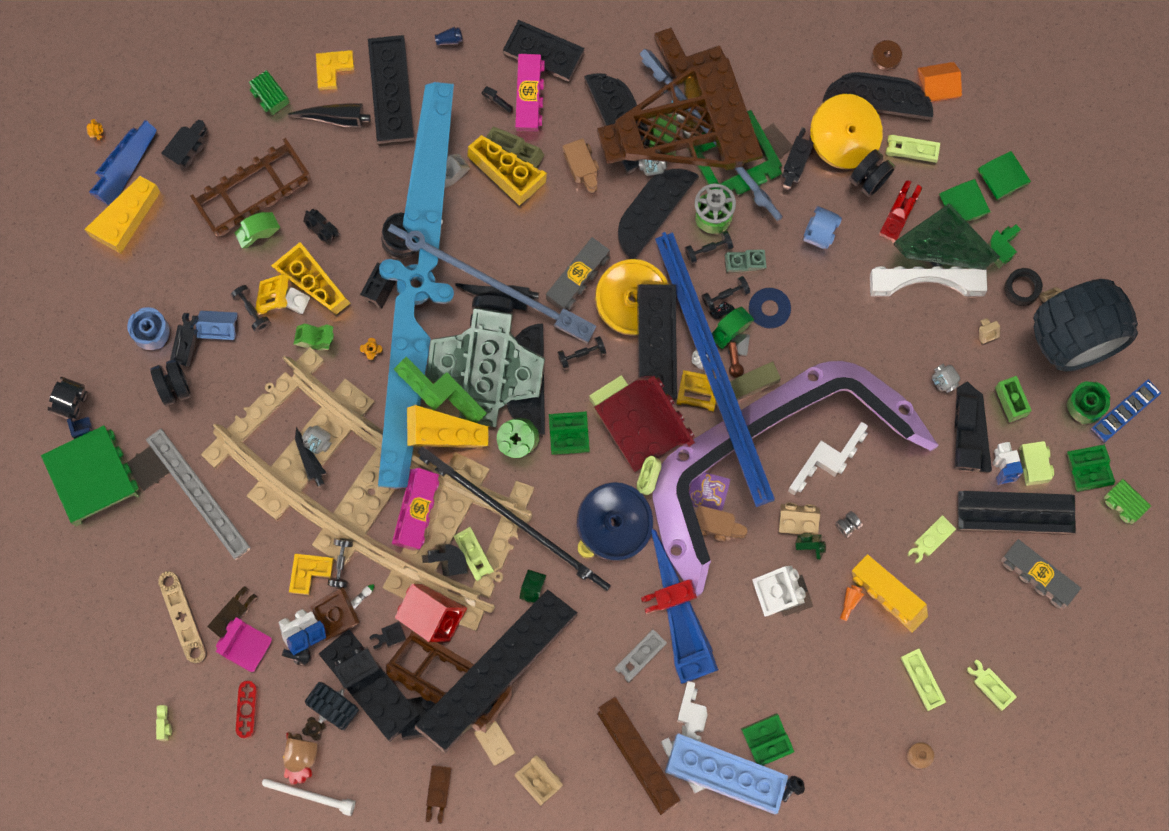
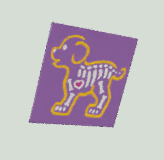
[689,472,731,511]

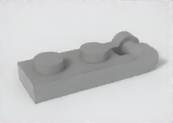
[615,629,667,683]

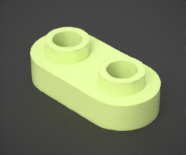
[637,456,662,495]

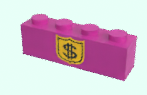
[515,54,545,132]
[392,468,439,550]

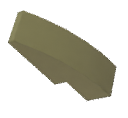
[486,126,544,168]
[730,362,781,401]

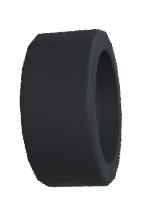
[1004,268,1043,306]

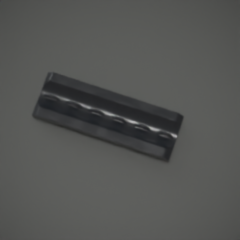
[958,491,1076,534]

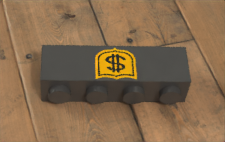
[546,237,611,310]
[1001,539,1081,609]

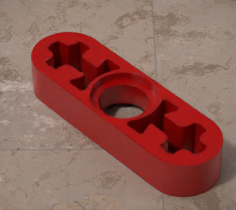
[235,680,258,739]

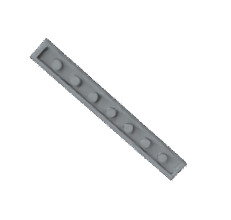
[146,428,251,560]

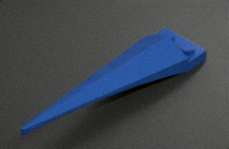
[651,529,718,684]

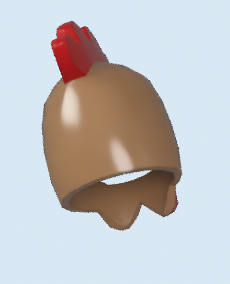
[283,732,317,784]

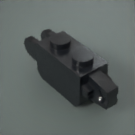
[782,127,814,191]

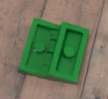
[977,151,1031,200]
[939,179,991,228]
[549,411,590,455]
[1067,444,1115,492]
[741,713,794,766]

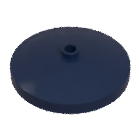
[577,482,653,561]

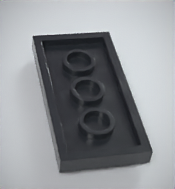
[503,20,585,82]

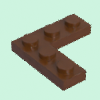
[654,28,726,79]

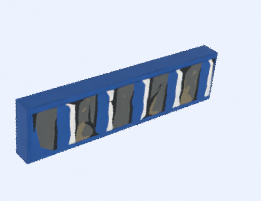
[1091,379,1161,443]

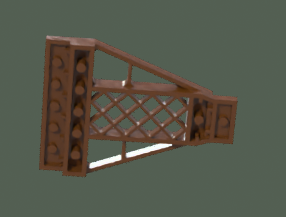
[597,58,763,171]

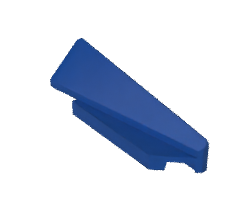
[89,120,157,206]

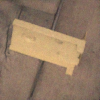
[474,720,515,766]

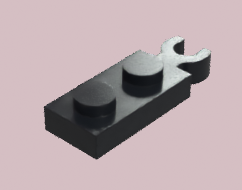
[170,313,199,366]

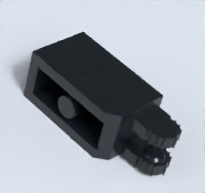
[161,120,208,171]

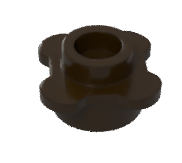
[302,717,325,740]

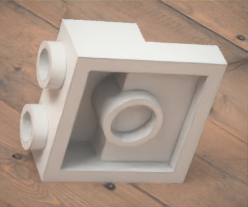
[752,566,806,616]

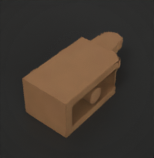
[562,138,599,193]
[696,505,748,542]

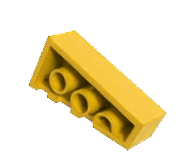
[467,135,547,206]
[84,176,160,253]
[271,242,350,315]
[407,405,488,448]
[852,554,928,633]

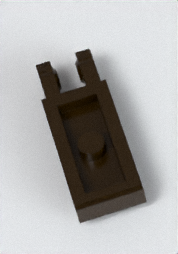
[207,586,257,638]

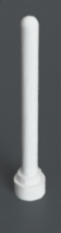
[262,779,355,816]

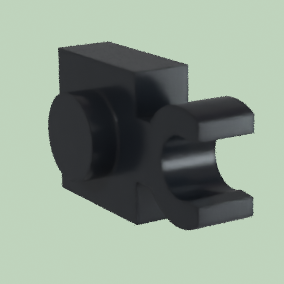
[369,622,406,650]

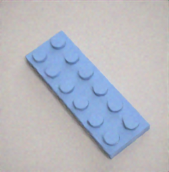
[665,734,788,815]

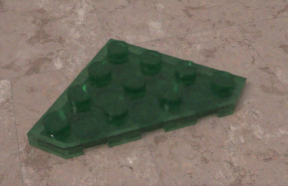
[893,204,1000,270]

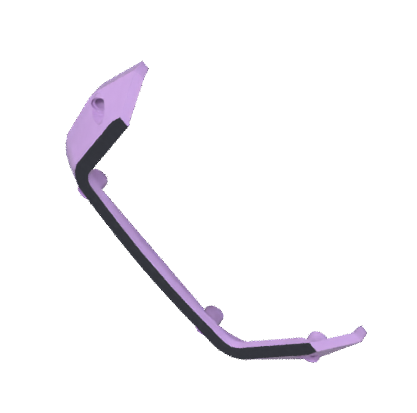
[652,361,939,597]

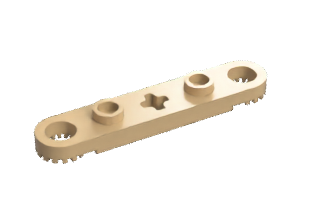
[158,571,206,663]

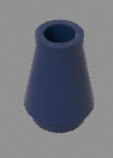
[435,26,463,46]

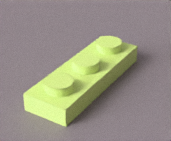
[901,649,946,711]

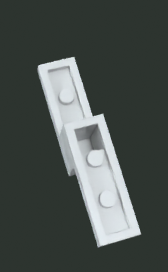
[788,422,868,496]

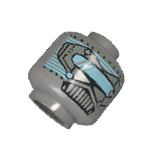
[639,159,667,176]
[932,364,961,393]
[302,425,332,454]

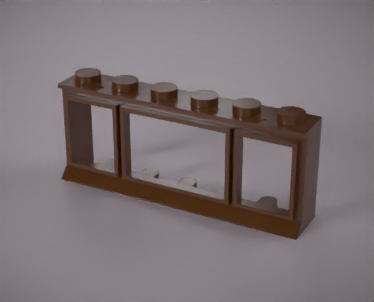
[190,138,311,237]
[386,630,513,733]
[597,696,681,815]

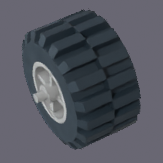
[304,682,359,730]

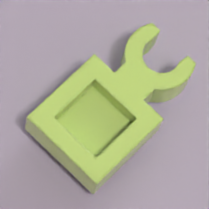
[156,705,172,741]

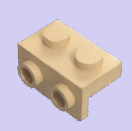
[779,502,820,535]
[514,755,563,806]

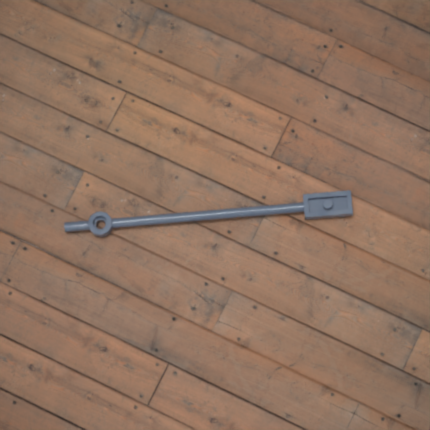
[640,49,783,221]
[388,224,596,344]

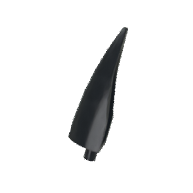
[288,103,371,128]
[455,283,539,311]

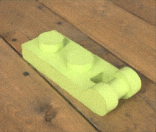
[885,135,940,163]
[453,527,494,581]

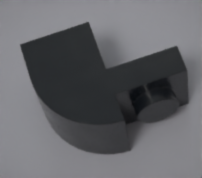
[422,544,468,576]

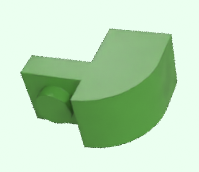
[234,212,280,248]
[294,323,334,350]

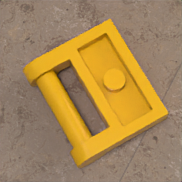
[255,274,289,315]
[676,370,716,412]

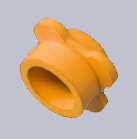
[87,119,103,140]
[360,338,383,360]

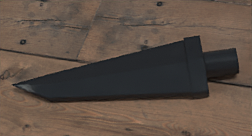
[295,427,327,487]

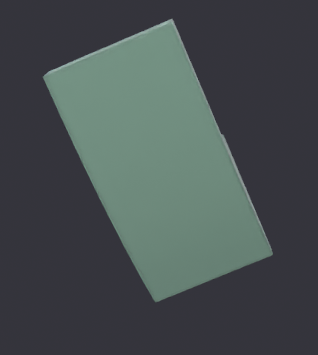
[725,250,767,273]

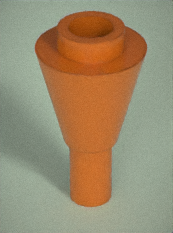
[840,585,865,621]

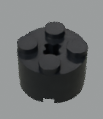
[47,377,88,420]

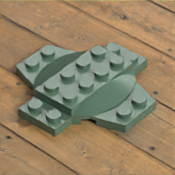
[426,308,545,427]

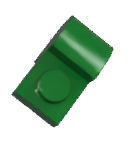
[987,224,1021,269]
[712,306,754,349]

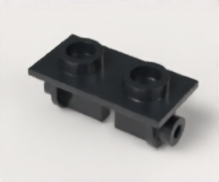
[303,209,340,246]

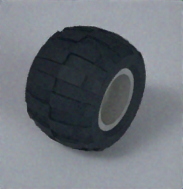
[1033,279,1138,372]

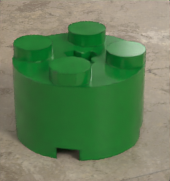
[1066,381,1110,424]

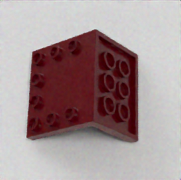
[594,376,695,472]

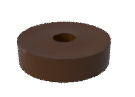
[872,40,902,70]

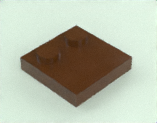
[310,588,360,641]

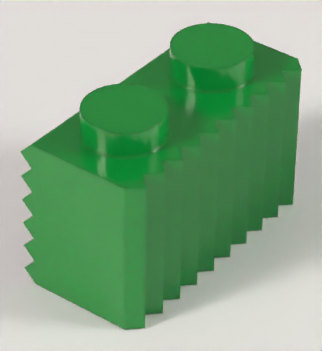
[249,70,290,115]

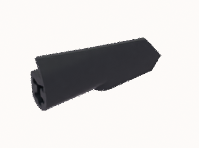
[954,381,992,472]

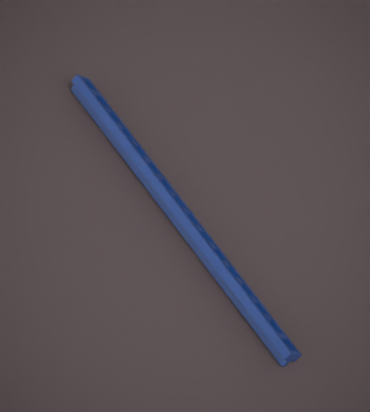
[655,232,775,507]

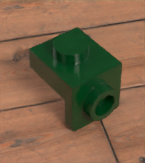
[795,533,826,560]
[519,570,546,603]

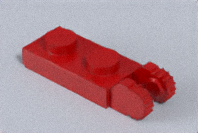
[641,579,697,614]

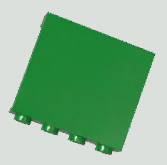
[41,425,139,527]

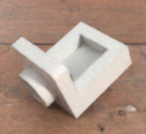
[285,287,310,314]

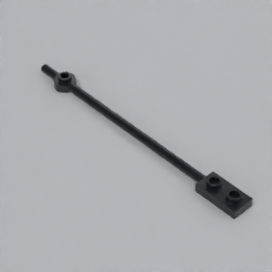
[418,446,611,592]

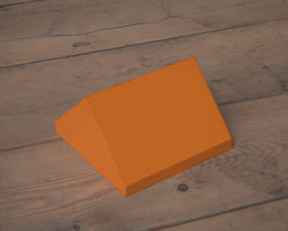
[918,62,962,102]

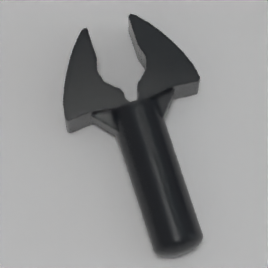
[481,86,513,113]

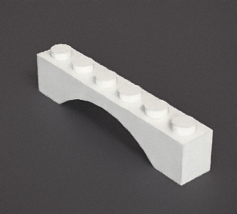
[870,266,987,296]

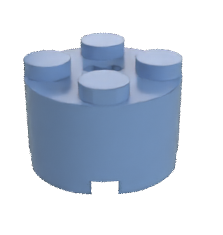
[803,206,842,249]
[127,307,170,350]

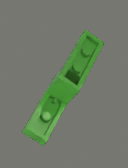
[394,356,487,423]

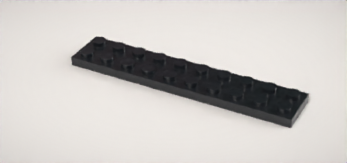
[415,589,577,753]

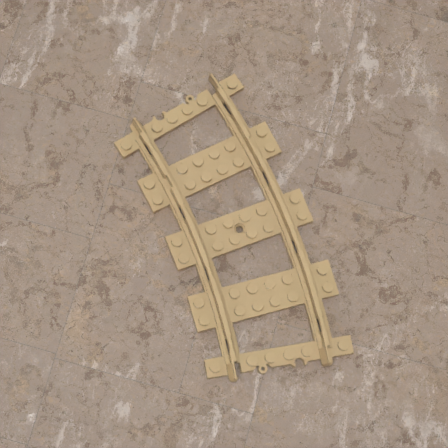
[201,347,534,632]

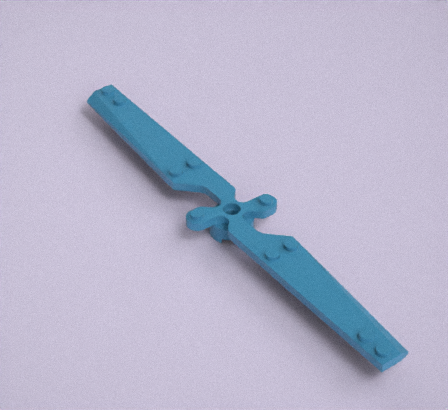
[378,82,454,489]

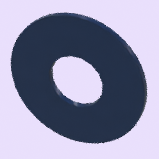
[749,288,791,329]

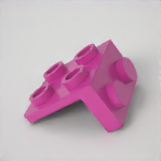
[216,617,272,672]

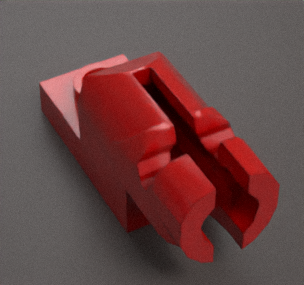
[879,180,922,243]

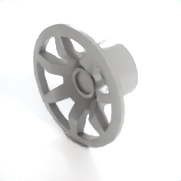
[695,184,736,224]

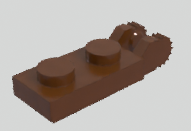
[425,765,452,824]

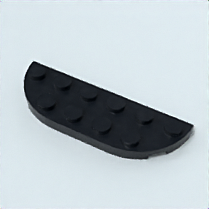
[822,72,933,120]
[584,73,650,175]
[618,169,699,259]
[507,323,545,436]

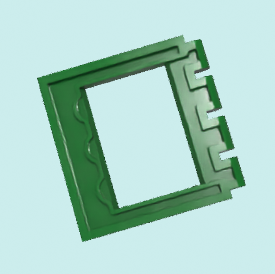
[688,110,782,198]

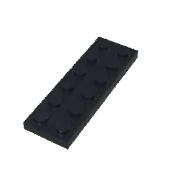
[368,35,414,144]
[637,284,677,399]
[319,629,421,742]

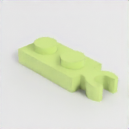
[907,515,956,564]
[967,660,1017,711]

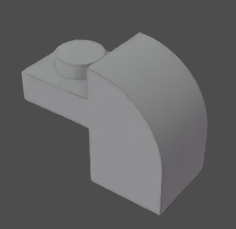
[444,154,470,188]

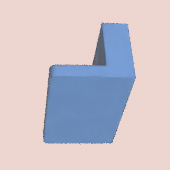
[196,311,238,340]

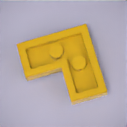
[316,50,354,90]
[289,554,334,595]

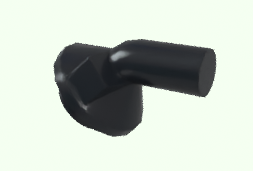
[281,648,310,665]
[782,776,805,803]

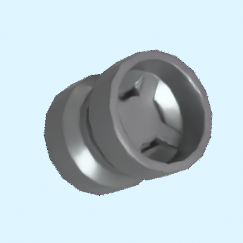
[835,511,863,538]

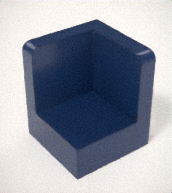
[67,417,94,439]

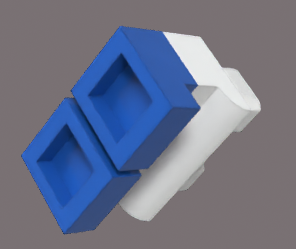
[992,442,1023,485]
[279,609,326,655]

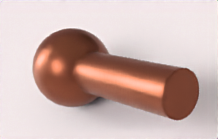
[728,342,744,378]

